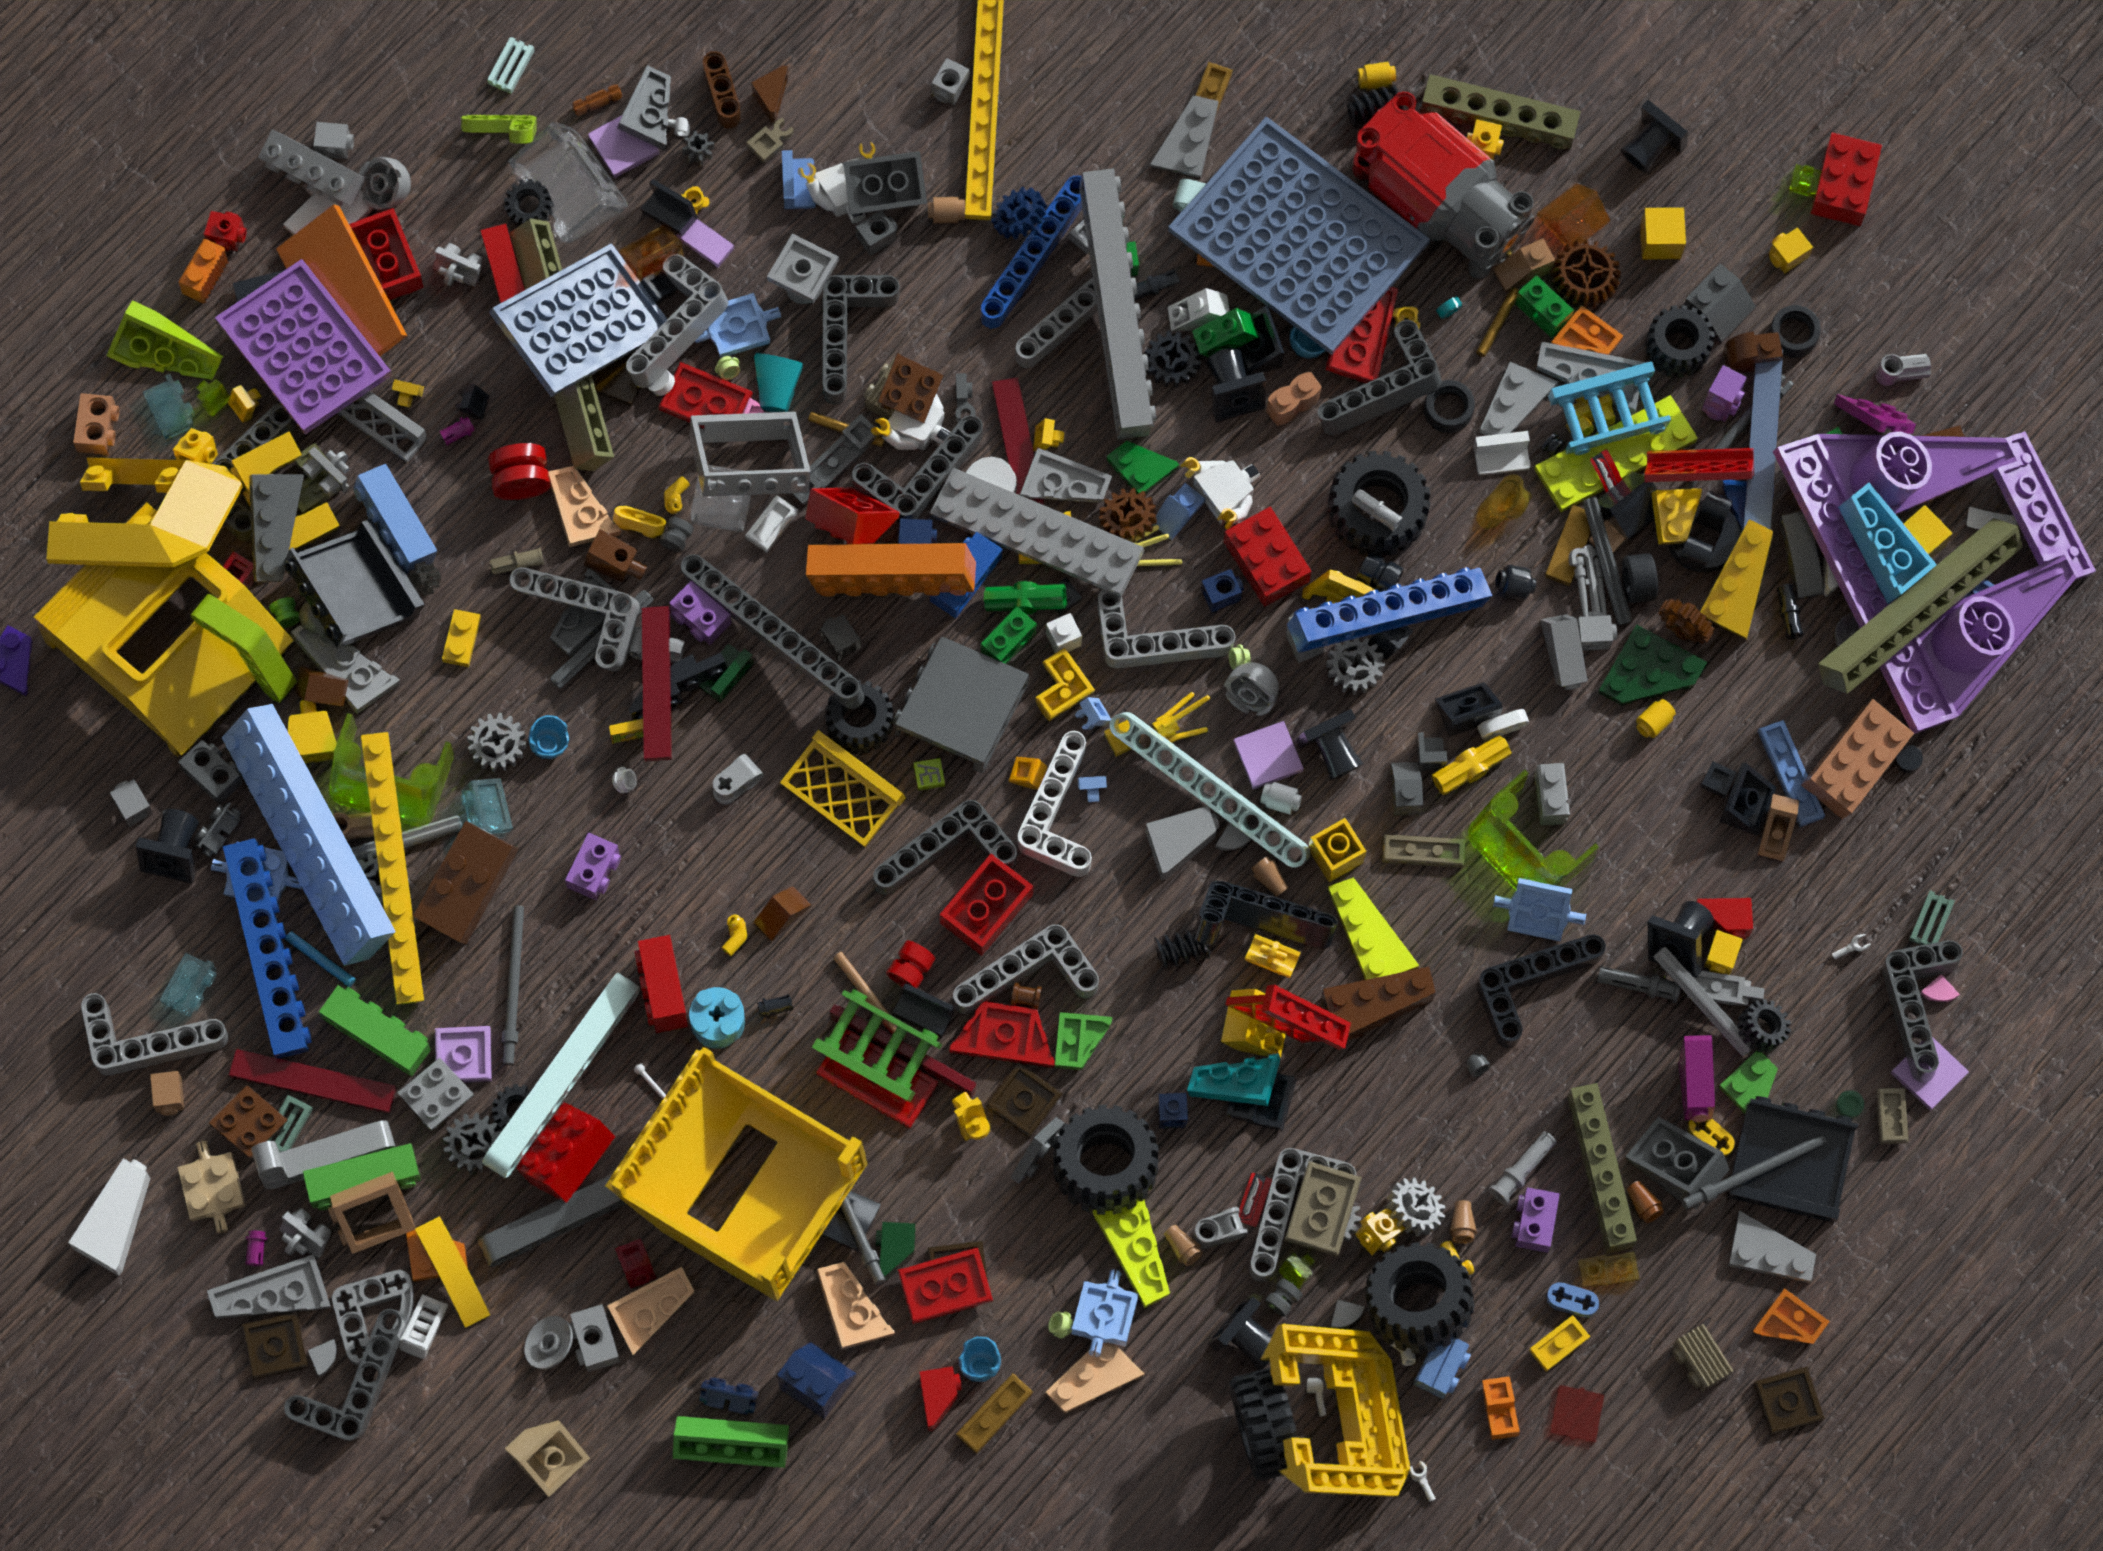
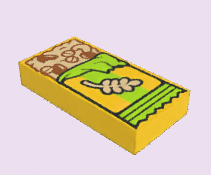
[609,719,643,744]

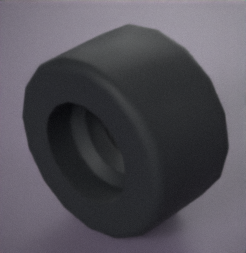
[1622,554,1658,603]

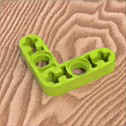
[461,115,537,144]

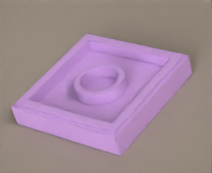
[588,115,659,178]
[1233,721,1303,789]
[435,1026,492,1083]
[1891,1037,1969,1111]

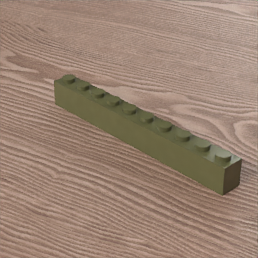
[510,219,614,471]
[1818,518,2023,694]

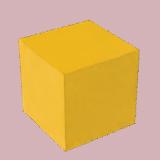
[1640,208,1686,259]
[1903,505,1953,558]
[1309,818,1367,882]

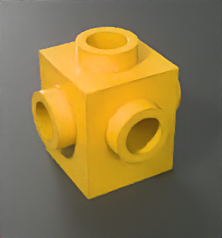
[1467,120,1504,160]
[173,428,218,464]
[1355,1208,1405,1255]

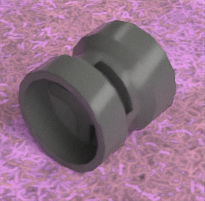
[659,517,694,553]
[1264,1278,1303,1318]

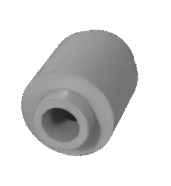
[1260,782,1302,815]

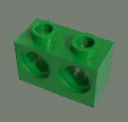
[1192,308,1258,358]
[981,607,1037,664]

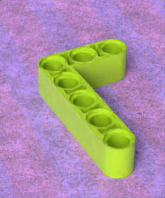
[190,594,297,703]

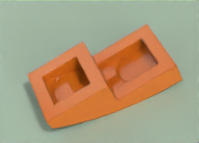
[1482,1376,1520,1440]

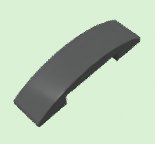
[792,414,878,505]

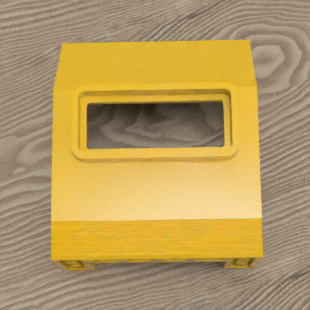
[34,502,294,757]
[605,1047,868,1301]

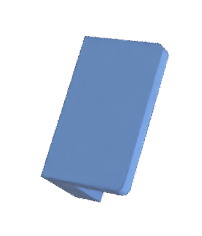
[782,150,816,209]

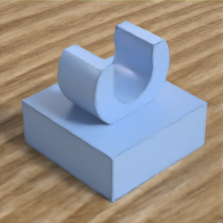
[1075,697,1111,730]
[1078,776,1107,802]

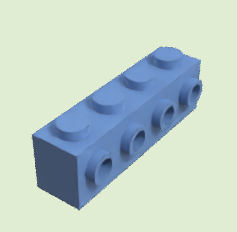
[354,464,437,574]

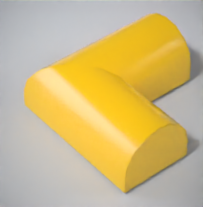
[1035,648,1095,721]

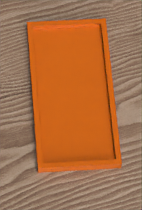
[276,204,407,357]

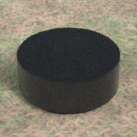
[1895,745,1923,773]

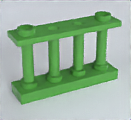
[812,989,942,1102]

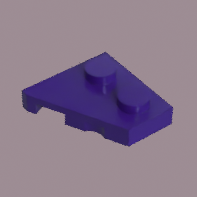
[0,625,32,696]

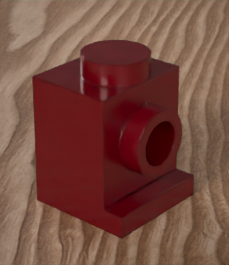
[223,551,255,590]

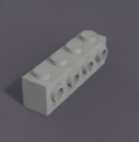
[258,129,366,206]

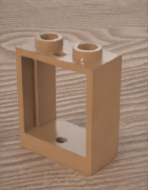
[328,1172,415,1254]

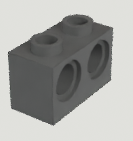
[179,740,243,805]

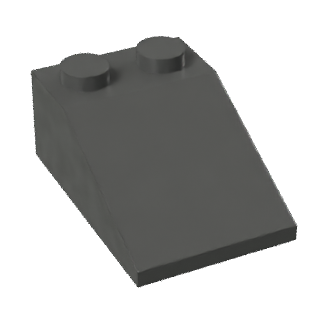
[842,151,927,214]
[1625,1117,1730,1210]

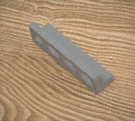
[337,391,427,463]

